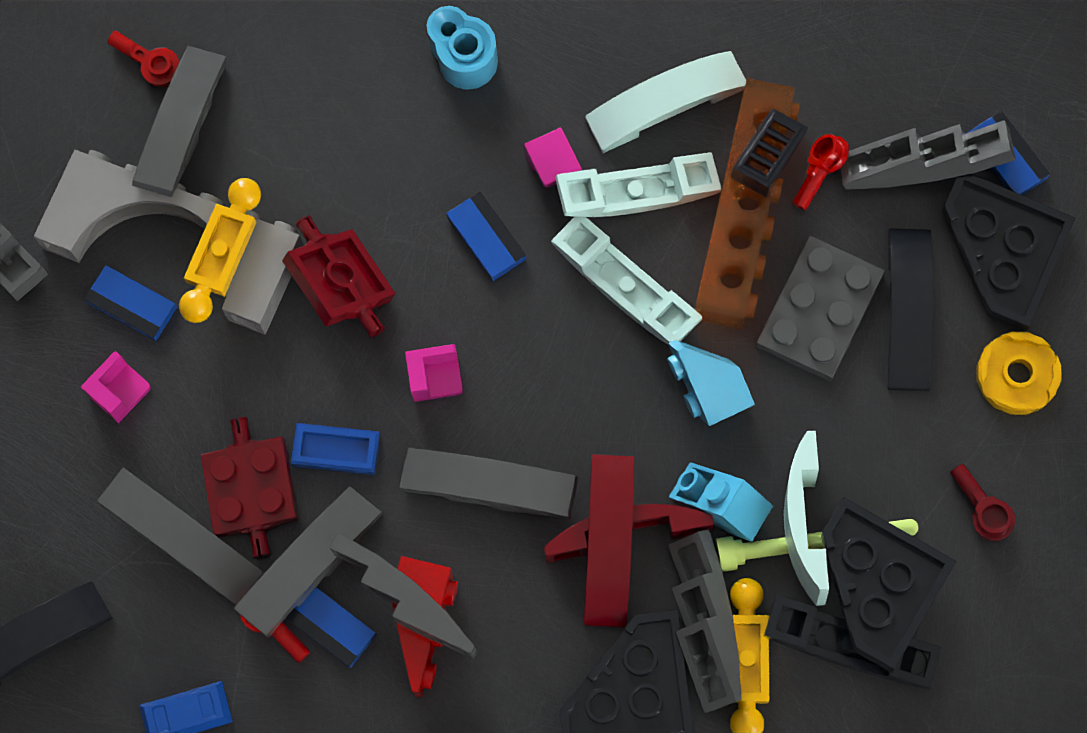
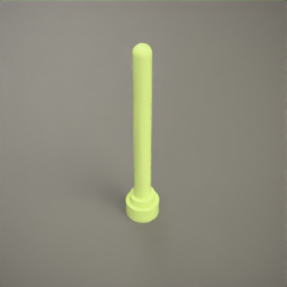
[715,519,919,572]

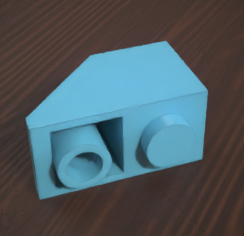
[667,340,755,426]
[669,462,773,542]

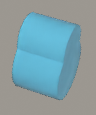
[426,6,498,90]

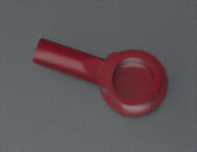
[950,464,1015,541]

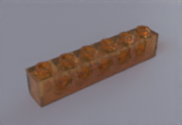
[695,78,800,330]

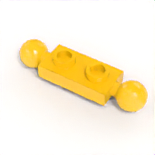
[179,178,261,323]
[730,578,769,733]

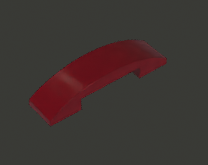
[583,454,634,627]
[544,504,714,563]

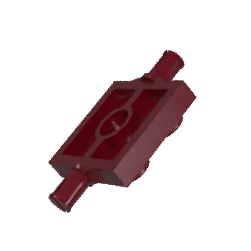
[282,215,396,338]
[201,417,299,559]

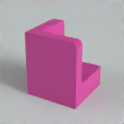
[524,127,582,187]
[405,344,463,402]
[81,351,151,424]

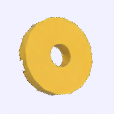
[977,332,1061,415]

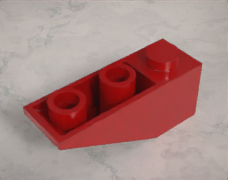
[391,556,458,699]

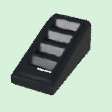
[731,108,808,198]

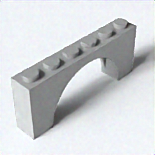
[33,150,304,335]

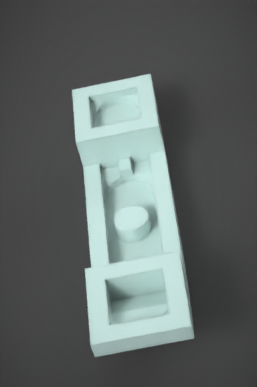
[585,51,749,154]
[555,152,722,217]
[551,217,702,344]
[784,431,829,606]

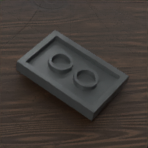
[756,236,885,382]

